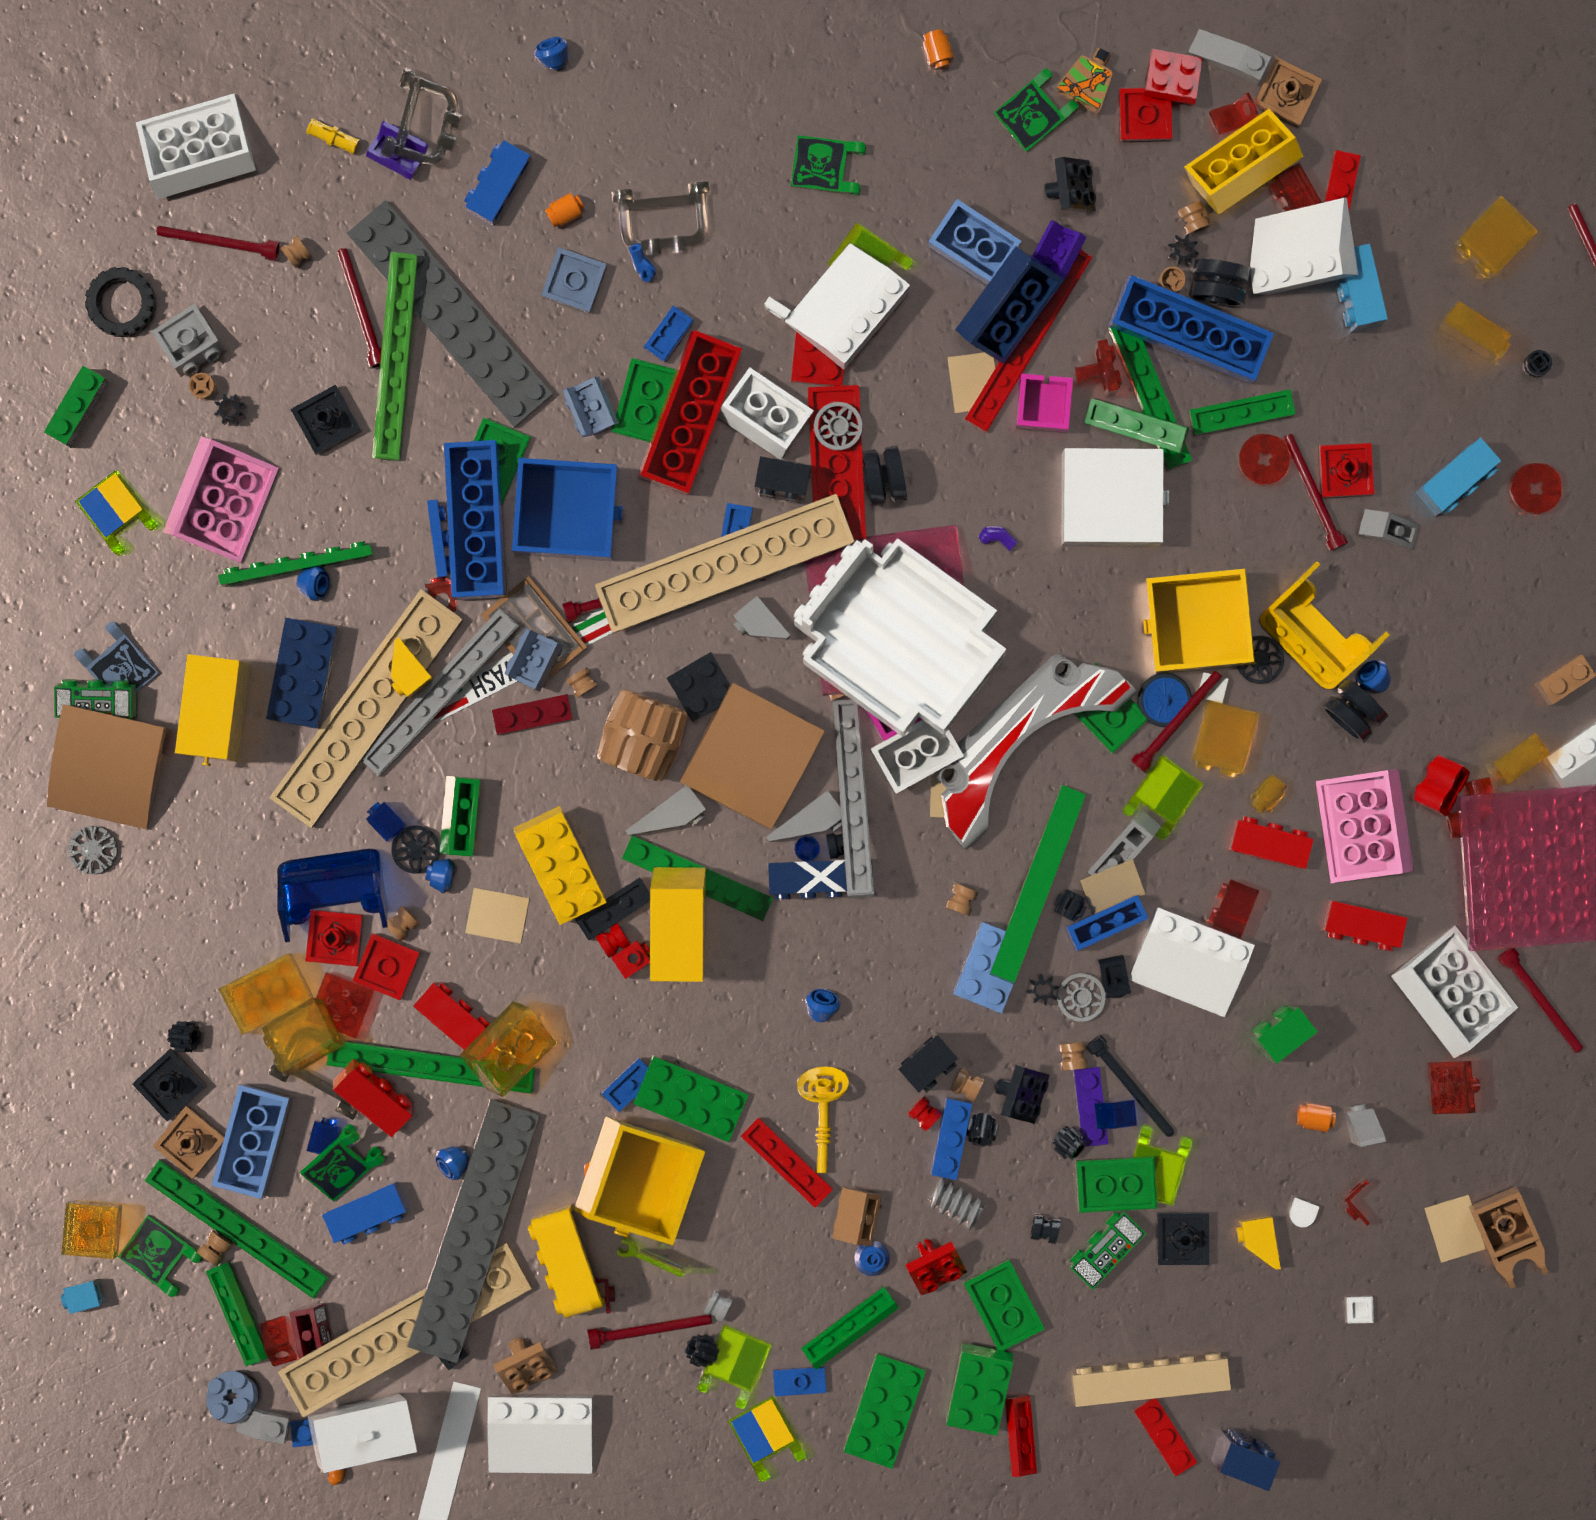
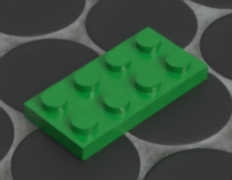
[633,1056,748,1143]
[843,1353,926,1469]

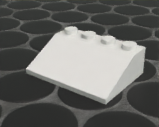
[136,94,256,199]
[1250,198,1358,295]
[785,244,910,370]
[1128,908,1255,1017]
[1391,926,1518,1058]
[488,1394,593,1474]

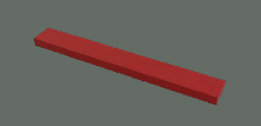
[965,250,1093,433]

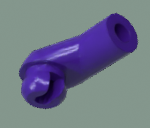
[979,526,1018,551]

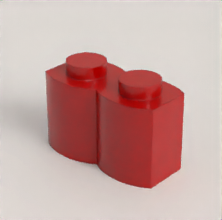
[1414,755,1470,817]

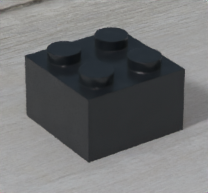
[754,456,811,504]
[667,652,730,724]

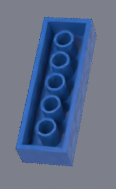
[1108,275,1274,384]
[444,440,507,600]

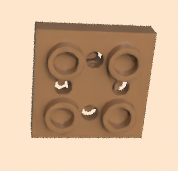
[1253,57,1322,127]
[153,1106,224,1179]
[493,1338,559,1394]

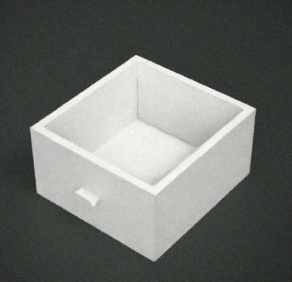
[1061,448,1169,546]
[307,1393,417,1473]

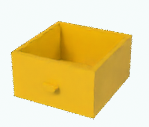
[1143,569,1255,674]
[175,654,251,766]
[650,867,706,982]
[574,1117,705,1245]

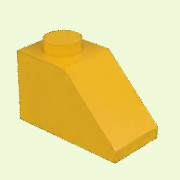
[391,637,433,698]
[1236,1216,1281,1269]

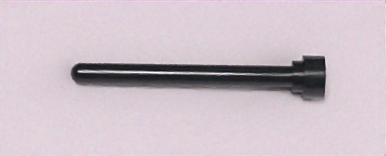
[1085,1034,1174,1137]

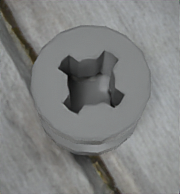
[703,1290,733,1323]

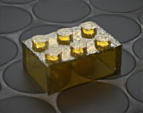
[219,953,314,1035]
[460,1001,556,1097]

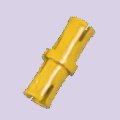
[306,118,360,154]

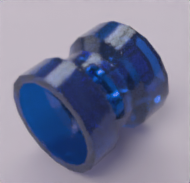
[794,836,820,862]

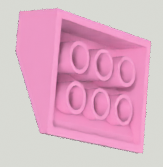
[163,437,279,563]
[1316,769,1414,883]

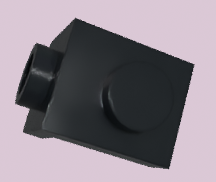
[1098,955,1132,998]

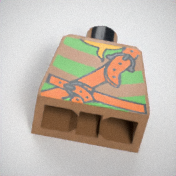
[1055,48,1113,115]

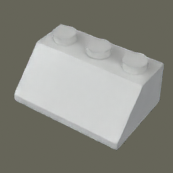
[717,367,814,460]
[871,720,964,794]
[1542,722,1596,801]

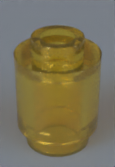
[1250,775,1287,814]

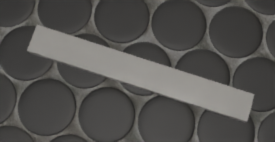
[361,608,519,776]
[833,699,874,899]

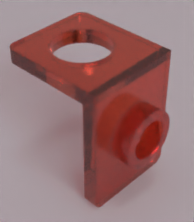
[1209,92,1259,135]
[425,577,457,612]
[1341,1179,1370,1226]
[260,1316,297,1366]

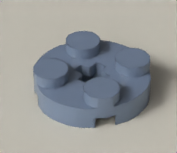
[206,1371,258,1424]

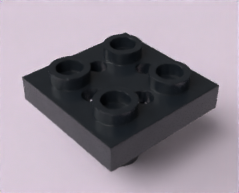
[1045,157,1096,213]
[290,385,361,455]
[132,1048,206,1122]
[995,1065,1050,1124]
[1157,1212,1209,1265]

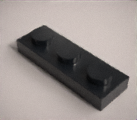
[575,877,650,941]

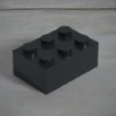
[897,1033,958,1093]

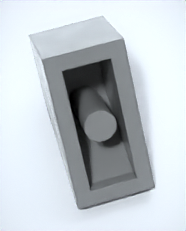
[1359,509,1419,550]
[733,596,790,640]
[236,1408,292,1444]

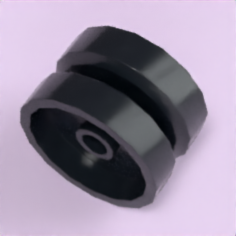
[1189,259,1251,306]
[862,445,908,507]
[1322,679,1388,743]

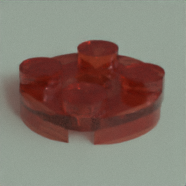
[1238,434,1290,485]
[1509,463,1562,515]

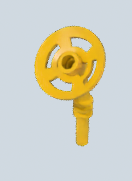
[797,1067,849,1173]

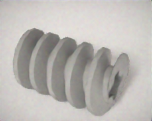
[928,1177,986,1230]

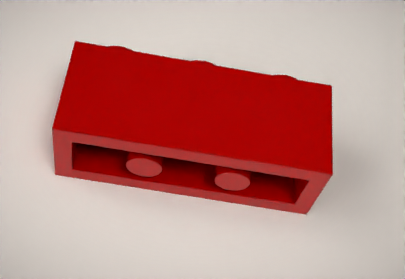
[1229,816,1314,869]
[1322,901,1408,952]
[413,982,494,1057]
[333,1059,413,1138]

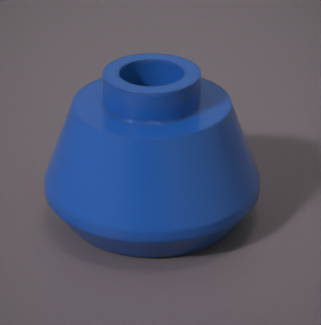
[534,37,568,70]
[297,566,330,601]
[1357,660,1391,694]
[425,859,454,893]
[805,989,840,1022]
[435,1146,469,1180]
[854,1241,890,1276]

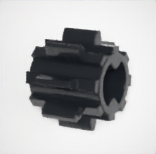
[1167,234,1199,266]
[214,394,246,425]
[1054,889,1087,922]
[1027,974,1059,1006]
[167,1021,202,1053]
[966,1113,999,1147]
[1052,1126,1087,1160]
[685,1334,719,1368]

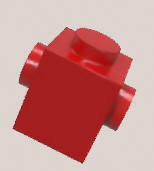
[611,940,650,979]

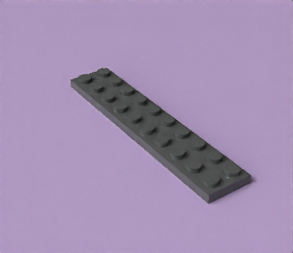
[347,200,553,428]
[407,1099,540,1363]

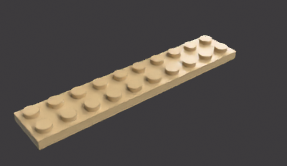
[595,494,855,634]
[269,589,463,828]
[277,1243,531,1417]

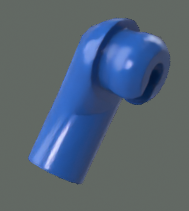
[629,244,656,282]

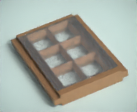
[481,576,587,683]

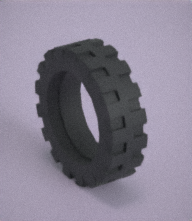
[85,267,156,337]

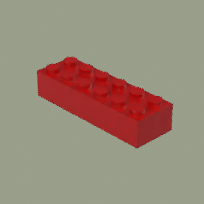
[637,330,742,495]

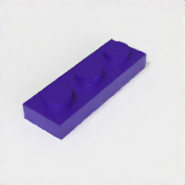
[1073,1067,1108,1147]

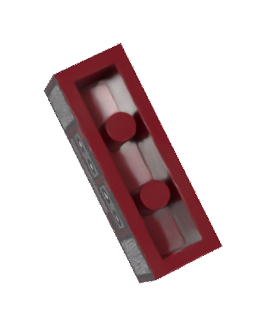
[289,1303,332,1359]

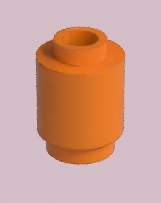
[923,29,954,70]
[545,193,584,228]
[1297,1103,1336,1132]

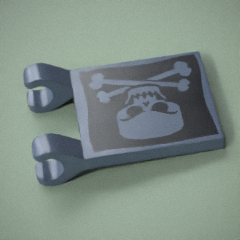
[74,622,159,692]

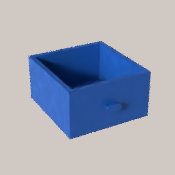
[512,458,623,561]

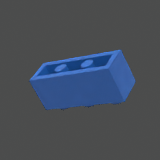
[464,140,532,226]
[1065,895,1148,951]
[931,1097,972,1180]
[322,1182,408,1245]

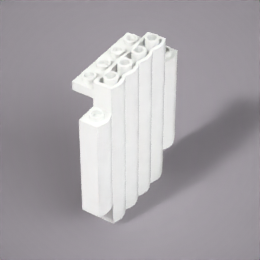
[793,538,1006,737]

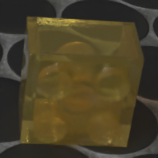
[61,1201,122,1259]

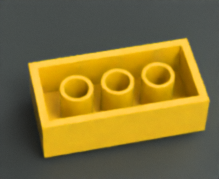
[1184,109,1304,215]
[513,806,606,925]

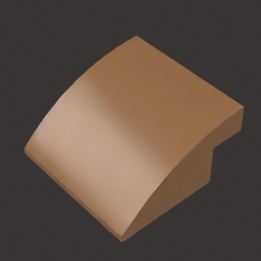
[679,683,824,830]
[47,704,167,830]

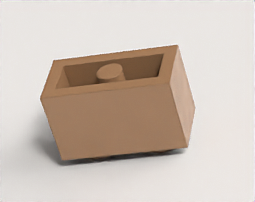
[1534,654,1596,706]
[832,1187,882,1246]

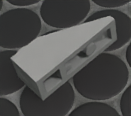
[1188,29,1271,85]
[626,786,706,835]
[766,791,842,842]
[1087,809,1161,876]
[1345,1104,1386,1147]

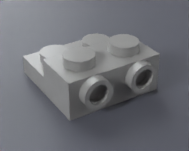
[152,303,225,377]

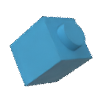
[61,1279,103,1314]

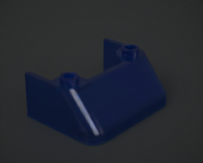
[277,849,388,942]

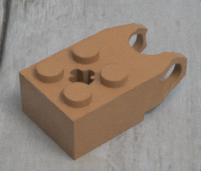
[1468,1186,1549,1289]

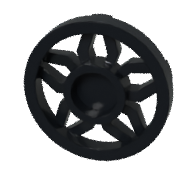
[1237,636,1284,684]
[391,825,440,874]

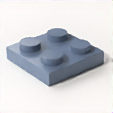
[541,247,607,313]

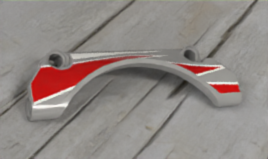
[934,654,1137,850]

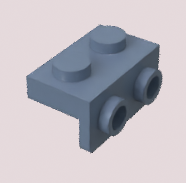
[563,376,618,437]
[505,628,563,692]

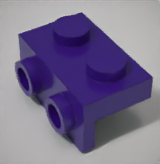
[366,121,428,180]
[1032,220,1087,282]

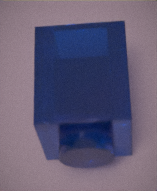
[365,802,408,842]
[1094,1100,1137,1129]
[306,1117,342,1154]

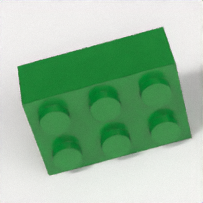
[1250,1005,1318,1064]
[946,1343,1013,1436]

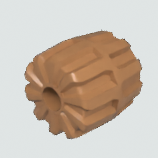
[597,689,687,781]

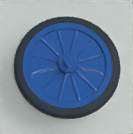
[1138,673,1192,727]

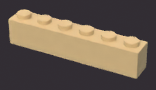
[1071,1353,1231,1407]

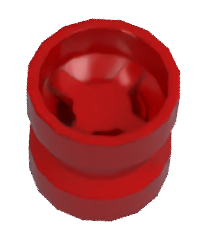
[596,923,631,958]
[907,1096,943,1132]

